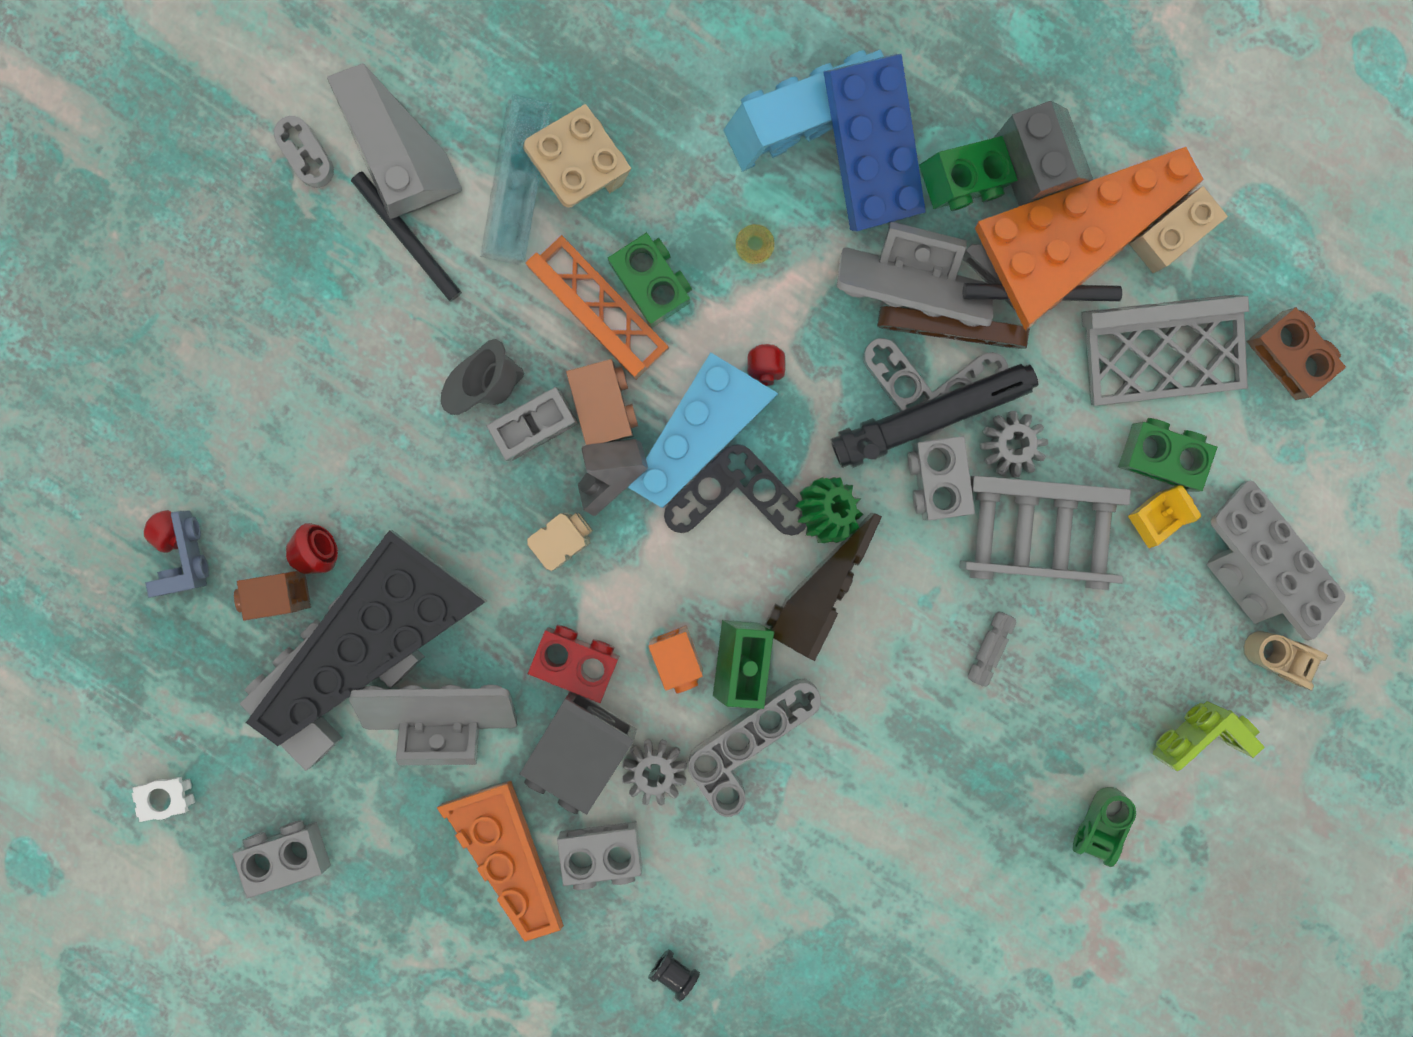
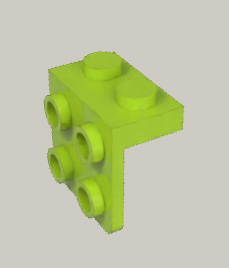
[1152,701,1265,771]

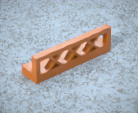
[525,235,669,380]

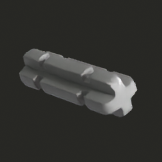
[968,612,1016,686]

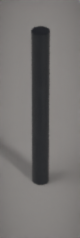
[351,171,462,302]
[962,283,1122,302]

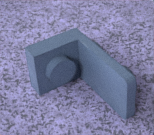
[145,511,209,598]

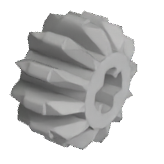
[980,411,1048,477]
[622,739,687,806]

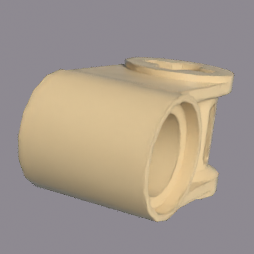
[1244,631,1328,691]

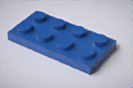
[823,54,926,231]

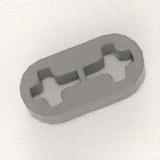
[274,116,334,188]

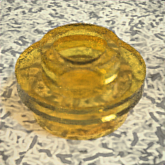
[735,224,774,264]

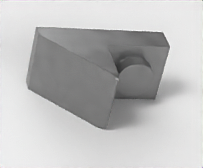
[578,439,648,516]

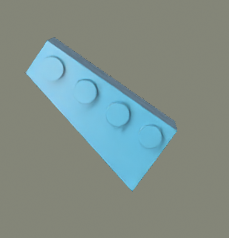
[723,49,884,172]
[628,352,778,508]

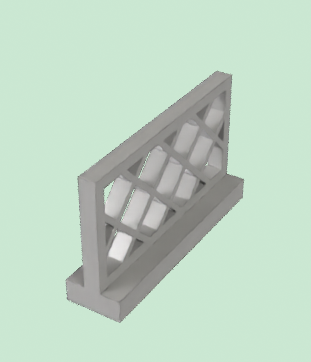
[1082,294,1249,406]

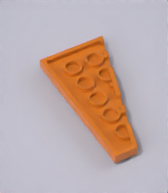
[975,147,1204,331]

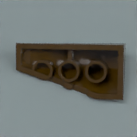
[765,513,882,661]

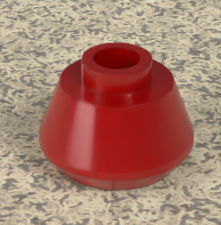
[286,523,338,574]

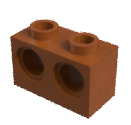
[1246,307,1346,400]
[234,571,311,621]

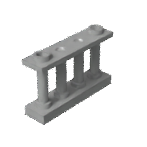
[959,476,1131,590]

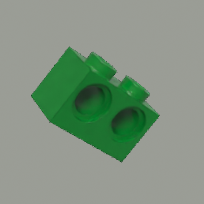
[919,136,1018,211]
[608,232,692,328]
[1118,418,1218,492]

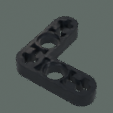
[664,445,807,536]

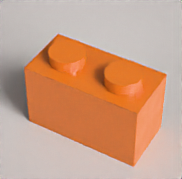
[648,625,703,694]

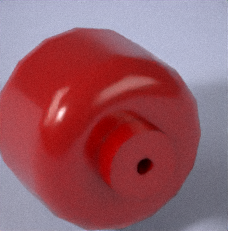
[747,344,785,386]
[144,510,178,553]

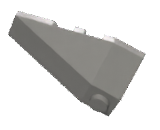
[327,63,462,219]

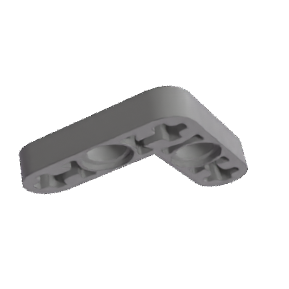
[863,338,1008,435]

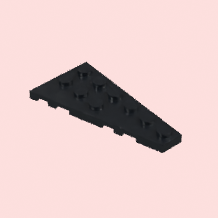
[246,530,487,746]

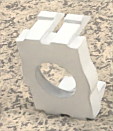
[132,777,195,822]

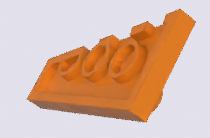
[437,781,564,942]

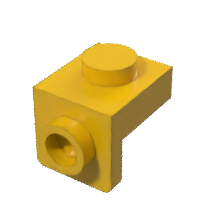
[1128,485,1201,548]

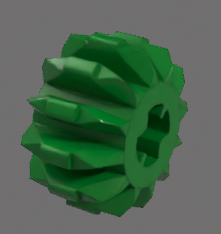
[795,477,864,544]

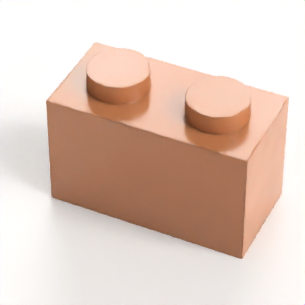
[566,359,638,445]

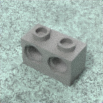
[486,387,578,461]
[908,436,975,521]
[232,820,331,898]
[557,821,642,890]

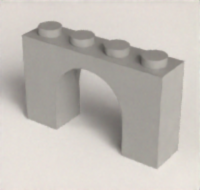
[240,596,425,771]

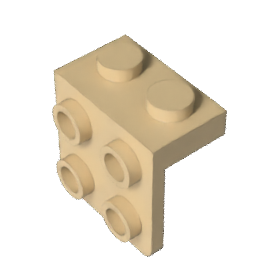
[523,104,631,207]

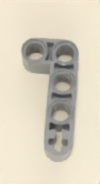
[689,679,821,817]

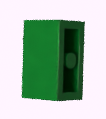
[713,620,774,709]

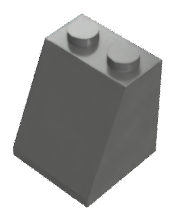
[994,101,1093,206]
[520,692,637,815]

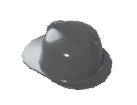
[441,339,524,415]

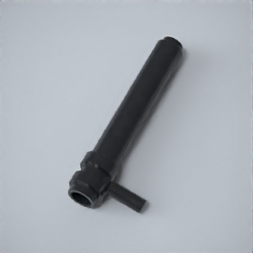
[830,364,1038,468]

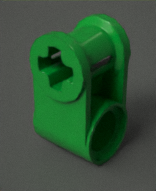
[1073,787,1137,867]

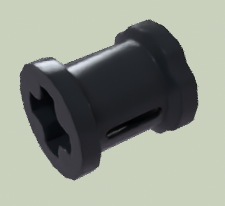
[648,949,700,1002]

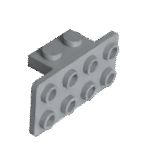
[837,222,993,326]
[1206,480,1345,641]
[349,685,517,765]

